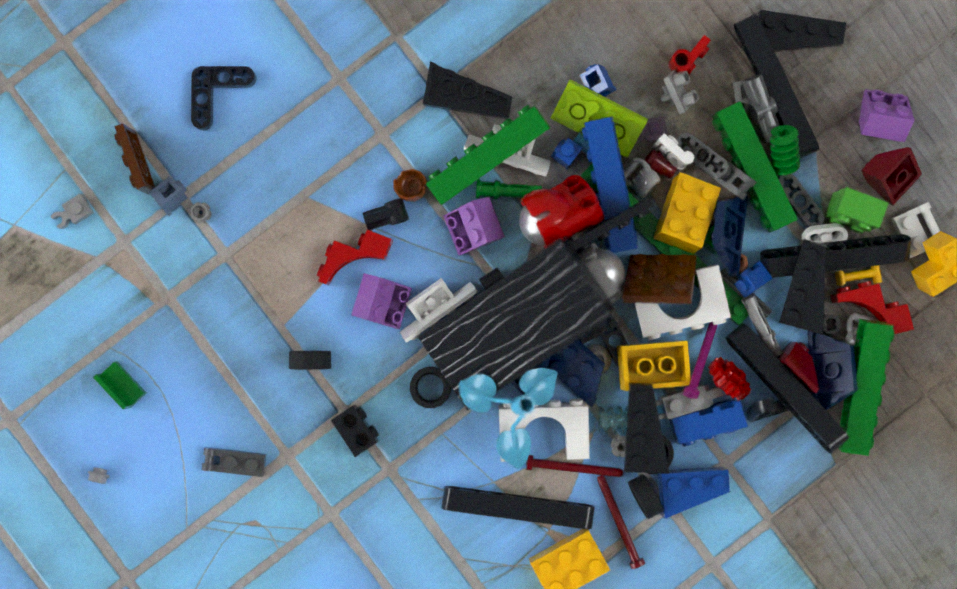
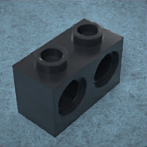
[331,405,380,457]

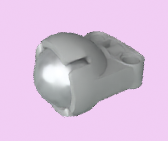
[577,243,625,304]

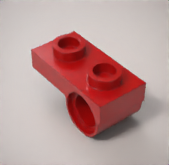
[669,35,711,74]

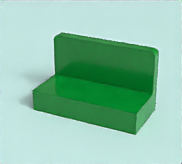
[93,361,146,409]

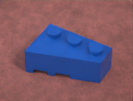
[669,399,748,446]
[658,467,730,519]

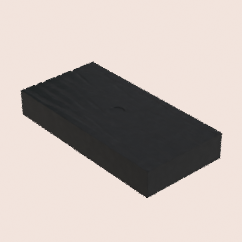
[418,236,617,411]

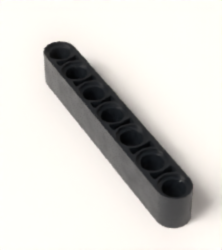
[734,14,819,160]
[760,234,911,278]
[725,323,849,454]
[441,486,595,529]

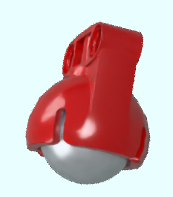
[519,175,604,248]

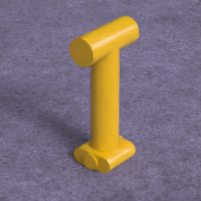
[835,265,882,286]

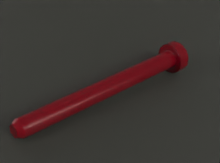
[526,455,623,477]
[597,475,645,569]

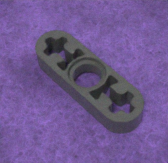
[677,133,731,179]
[778,174,824,228]

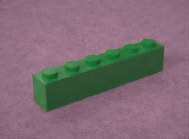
[712,101,798,233]
[426,104,550,205]
[838,319,895,456]

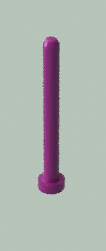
[683,322,718,399]

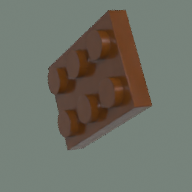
[114,123,156,195]

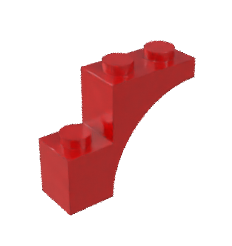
[317,230,393,285]
[830,281,914,334]

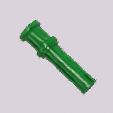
[476,179,542,200]

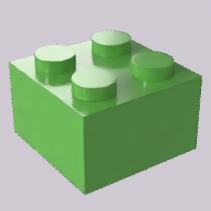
[824,187,889,234]

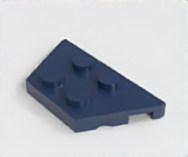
[712,196,748,277]
[807,330,858,411]
[547,339,605,407]

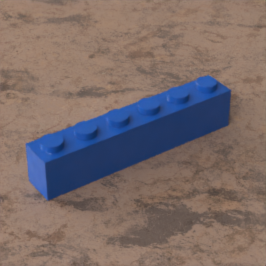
[582,116,639,253]

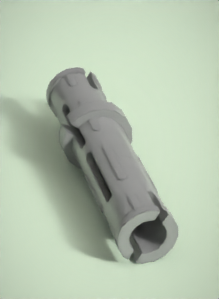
[741,294,783,357]

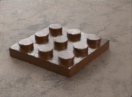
[622,254,697,304]

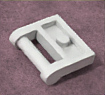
[652,133,694,171]
[891,202,940,258]

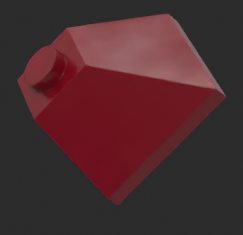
[861,147,922,205]
[777,342,819,393]

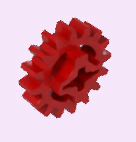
[708,357,752,401]

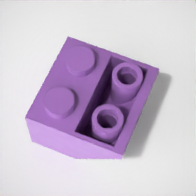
[859,89,914,142]
[443,197,505,256]
[351,273,412,330]

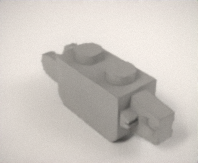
[656,385,724,420]

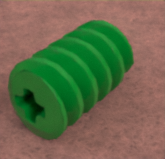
[769,125,800,175]

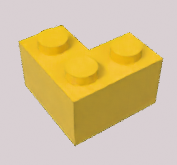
[911,231,957,297]

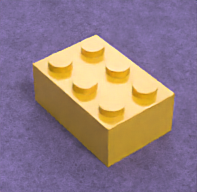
[653,172,721,254]
[617,340,691,391]
[529,529,610,589]

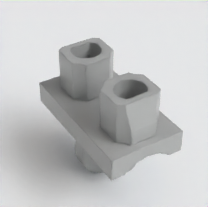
[660,70,699,114]

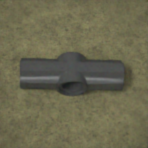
[743,74,780,143]

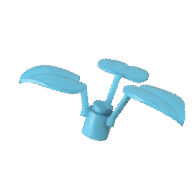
[459,368,558,469]

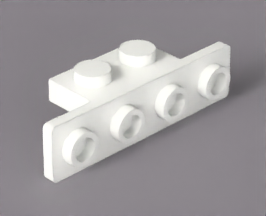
[464,124,551,176]
[400,278,478,343]

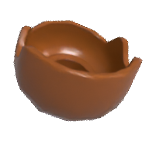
[393,169,428,202]

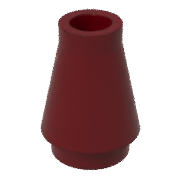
[645,149,677,179]

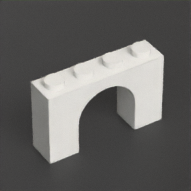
[635,264,731,340]
[499,399,590,462]

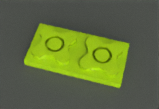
[550,79,648,158]

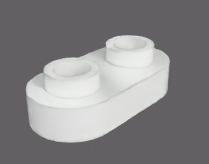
[802,223,848,243]

